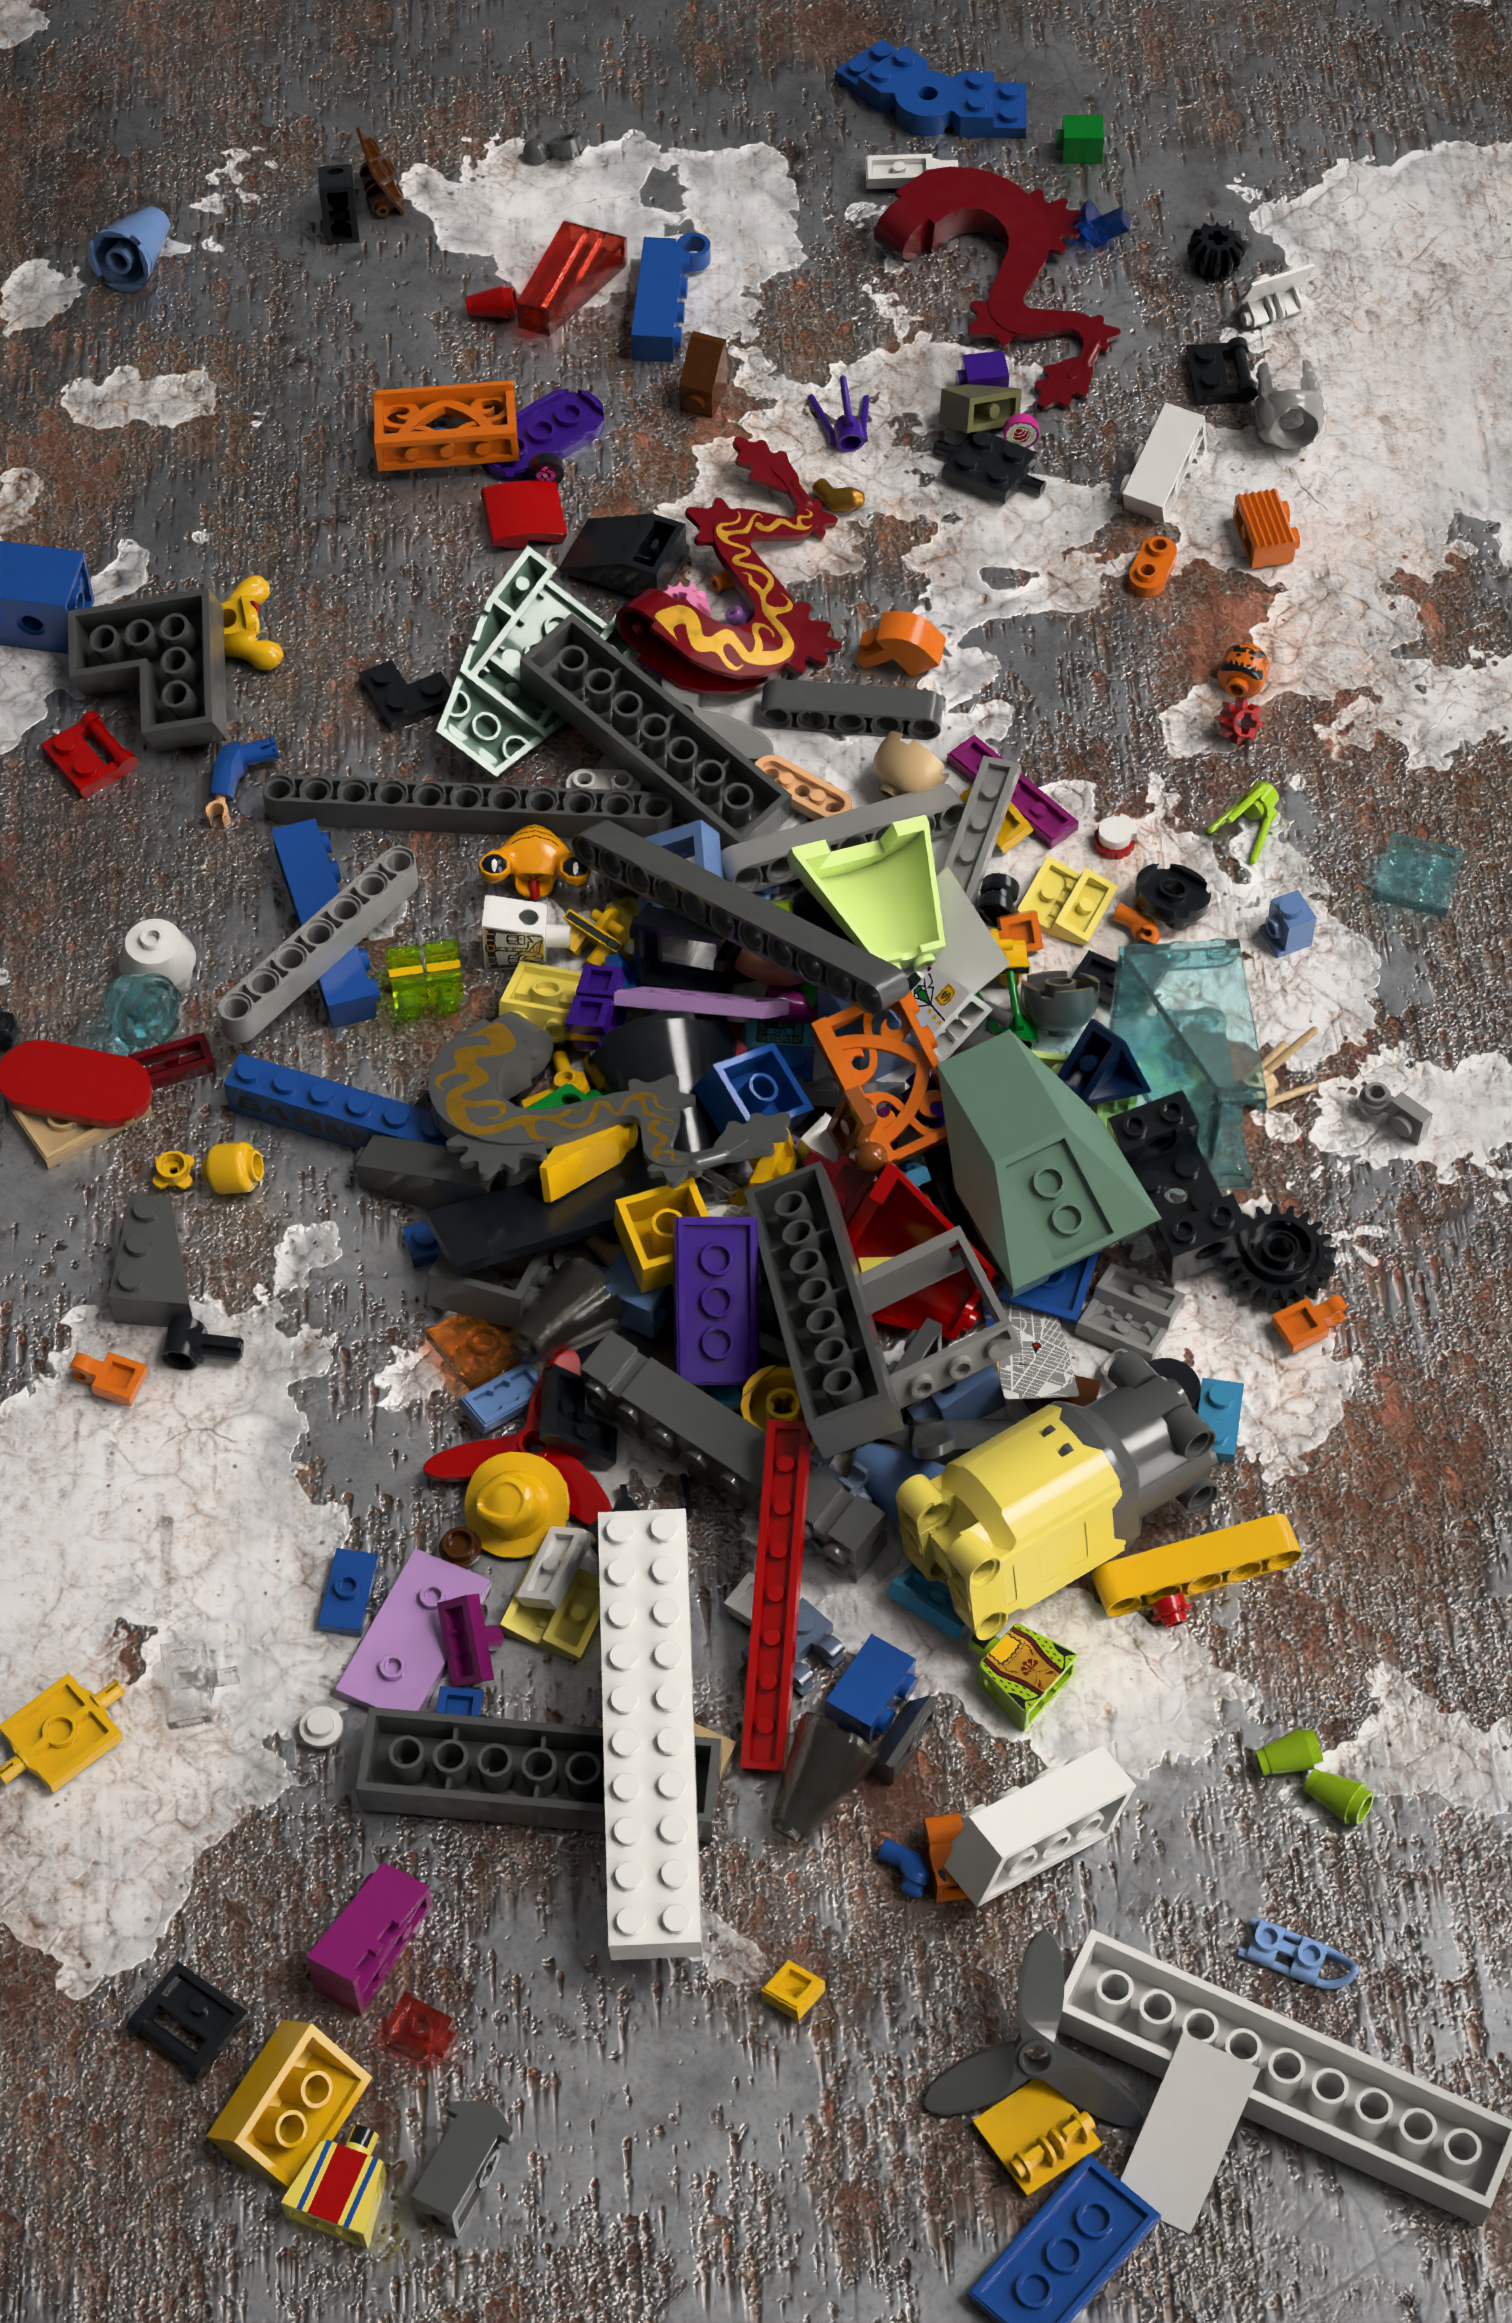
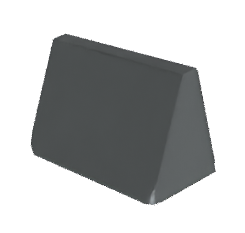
[864,1695,936,1786]

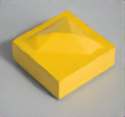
[761,1960,825,2021]

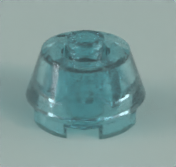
[104,972,183,1048]

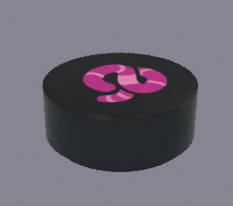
[528,453,564,484]

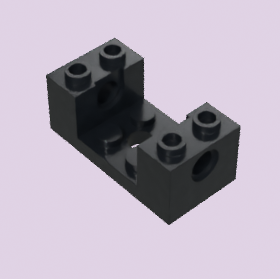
[1107,1090,1250,1283]

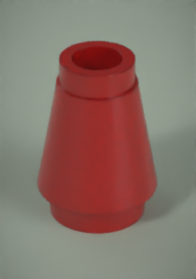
[465,284,518,319]

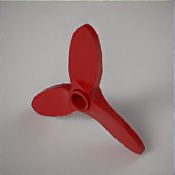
[423,1349,612,1529]

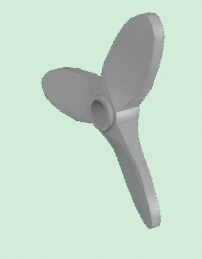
[598,677,774,770]

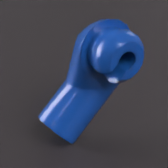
[878,1838,931,1898]

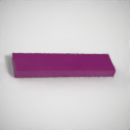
[947,735,1079,849]

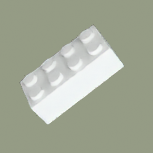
[944,1745,1136,1907]

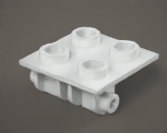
[1233,264,1315,328]

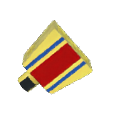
[281,2125,387,2249]

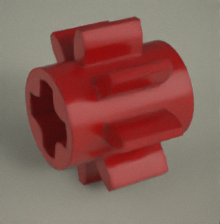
[1214,697,1264,745]

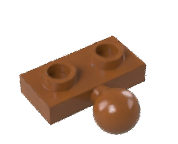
[826,1086,888,1174]

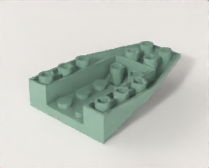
[937,1029,1162,1299]

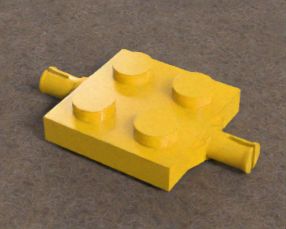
[0,1673,126,1793]

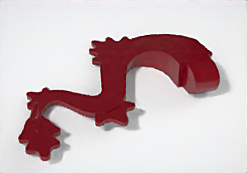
[874,166,1121,411]

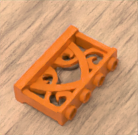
[373,380,519,472]
[811,990,947,1165]

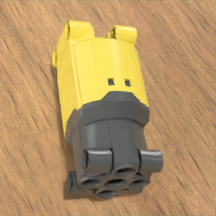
[896,1351,1219,1640]

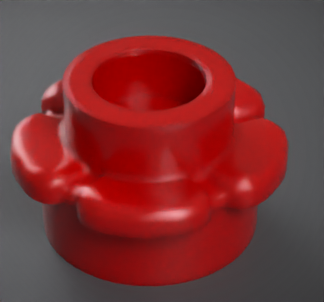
[1150,1593,1192,1629]

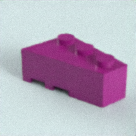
[306,1862,433,2016]

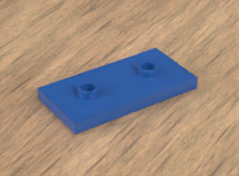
[967,2154,1161,2323]

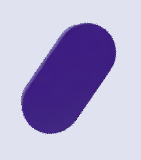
[481,389,605,482]

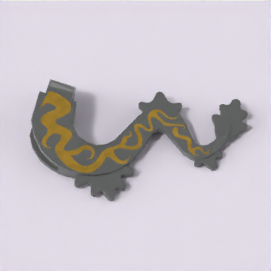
[428,1012,791,1188]

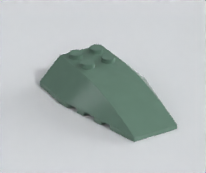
[434,546,635,779]

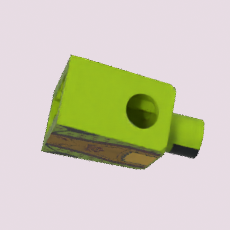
[968,1624,1078,1731]

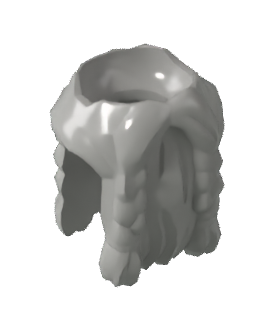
[1255,360,1325,451]

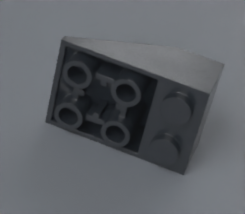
[559,513,687,596]

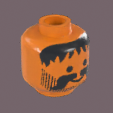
[1217,642,1270,698]

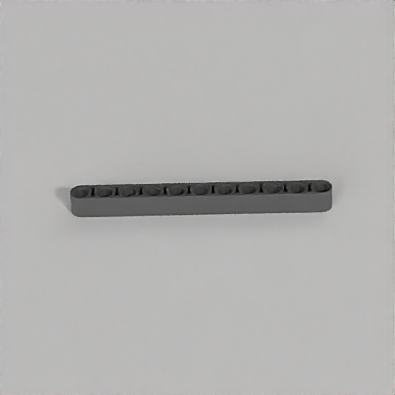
[261,774,673,838]
[571,820,909,1015]

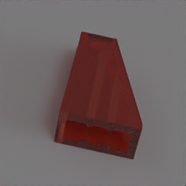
[516,221,628,336]

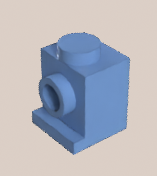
[1259,890,1317,958]

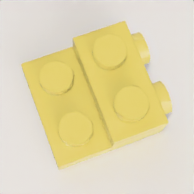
[499,961,582,1042]

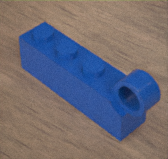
[631,232,711,362]

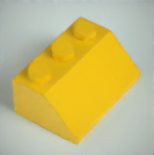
[206,2019,372,2191]

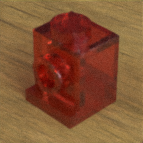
[382,1991,458,2070]

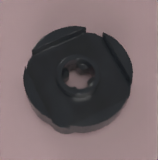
[1132,863,1211,930]

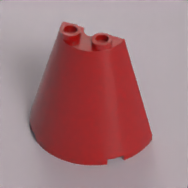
[846,1160,1000,1340]

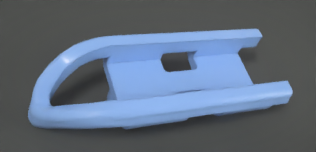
[1238,1916,1359,1989]

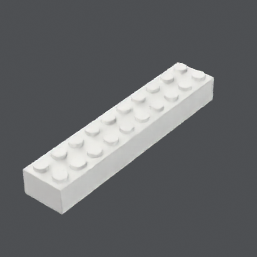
[598,1508,702,1960]
[1058,1929,1512,2227]

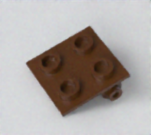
[356,127,405,217]

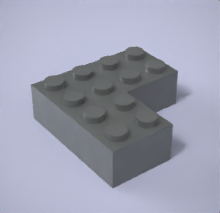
[68,587,227,752]

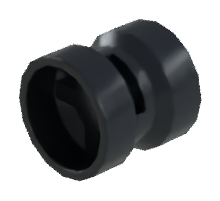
[976,873,1020,927]

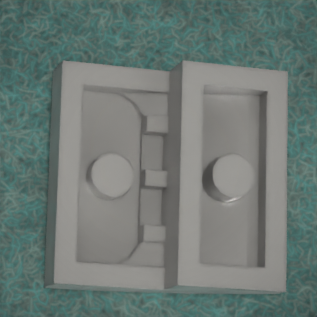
[1075,1263,1186,1363]

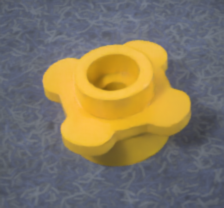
[153,1151,195,1190]

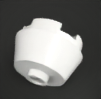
[118,919,196,996]

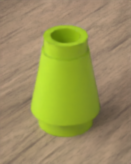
[1255,1727,1324,1776]
[1304,1769,1374,1824]

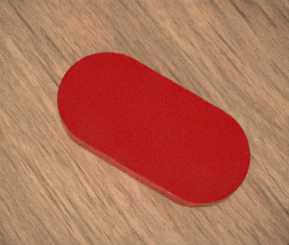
[0,1040,153,1129]

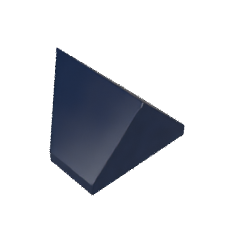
[1057,1018,1152,1106]

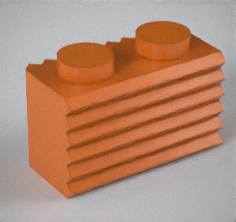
[1233,488,1300,569]

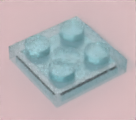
[1371,832,1466,918]

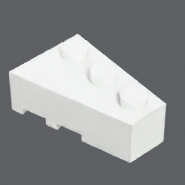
[1120,402,1207,523]

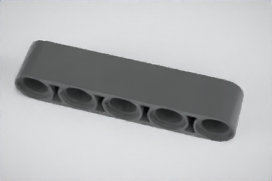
[759,679,944,740]

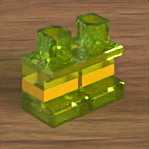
[384,939,464,1020]

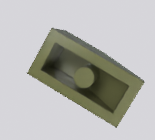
[939,384,1022,433]

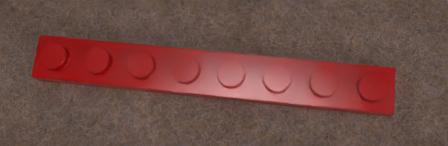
[740,1419,812,1772]

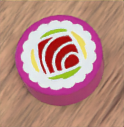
[1003,413,1039,448]

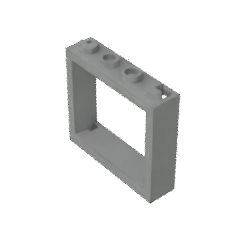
[860,1225,1023,1410]

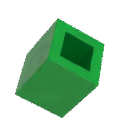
[1055,115,1104,164]

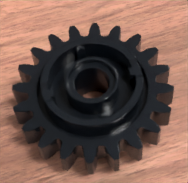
[1222,1204,1336,1309]

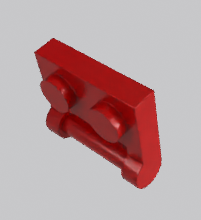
[41,711,138,799]

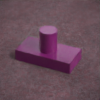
[437,1594,504,1688]

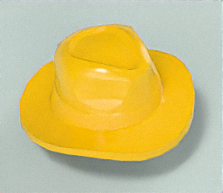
[464,1452,570,1559]

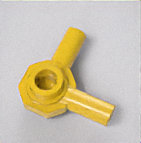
[521,1050,591,1108]

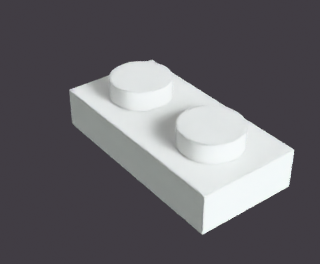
[516,1526,592,1610]

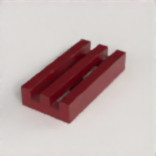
[128,1032,216,1090]

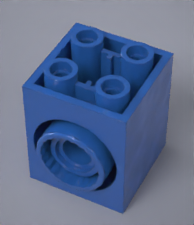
[0,541,95,654]

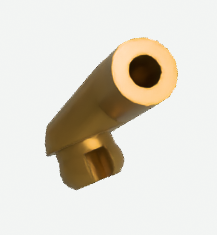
[812,478,865,512]

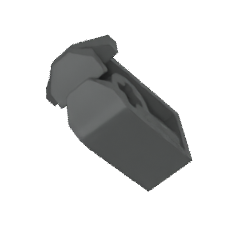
[410,2100,514,2238]

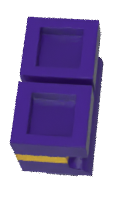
[565,964,628,1052]

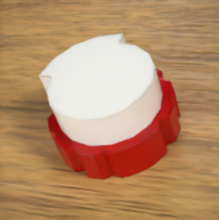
[1093,813,1137,860]

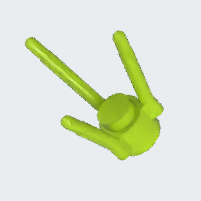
[1206,781,1279,864]

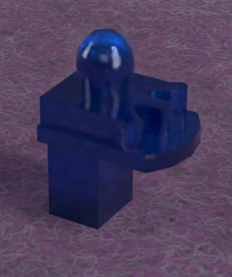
[1074,200,1132,248]

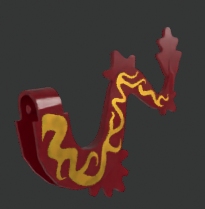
[615,437,842,695]

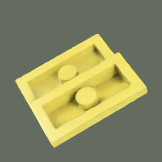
[1015,855,1119,946]
[498,1553,600,1661]

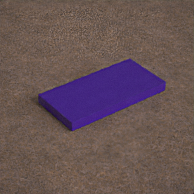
[673,1217,760,1385]

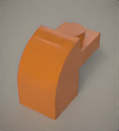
[856,611,946,676]

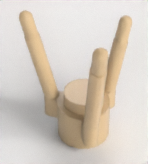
[1236,1026,1318,1111]

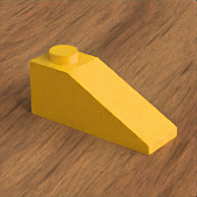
[539,1123,638,1203]

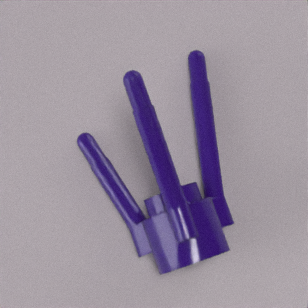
[808,375,869,452]

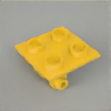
[972,2079,1103,2197]

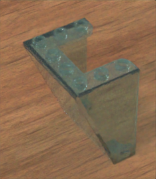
[1109,938,1268,1191]

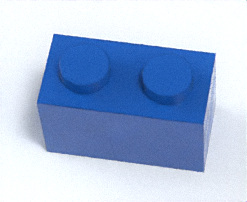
[825,1634,918,1745]

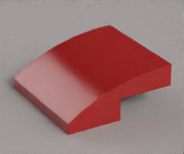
[481,480,567,549]

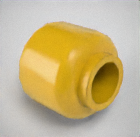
[201,1141,264,1195]

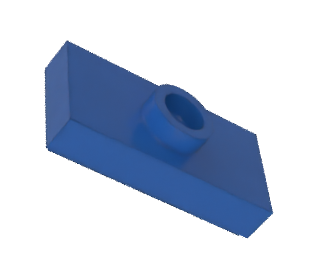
[318,1548,379,1637]

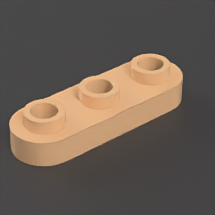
[755,755,852,821]

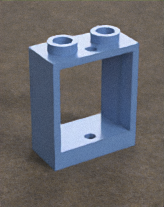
[638,819,723,937]

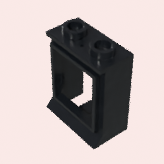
[629,902,739,994]

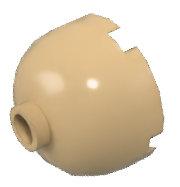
[873,731,949,799]

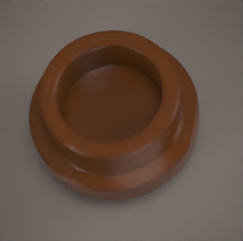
[439,1527,482,1568]

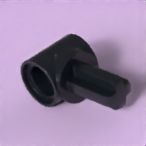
[160,1316,244,1370]

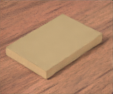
[9,1052,153,1170]

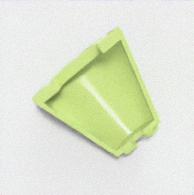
[787,815,946,971]

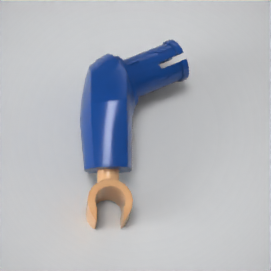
[205,736,280,828]

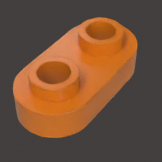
[1128,536,1177,598]

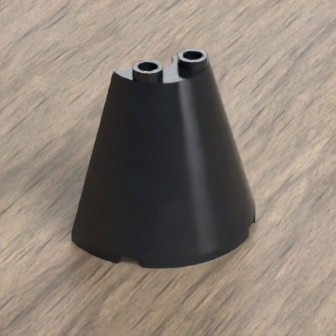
[582,1012,737,1175]

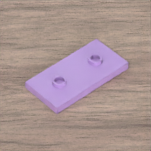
[614,986,789,1023]
[335,1548,492,1712]

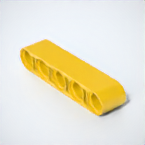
[1091,1514,1303,1617]

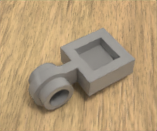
[1359,1082,1433,1145]

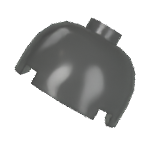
[1021,971,1100,1037]

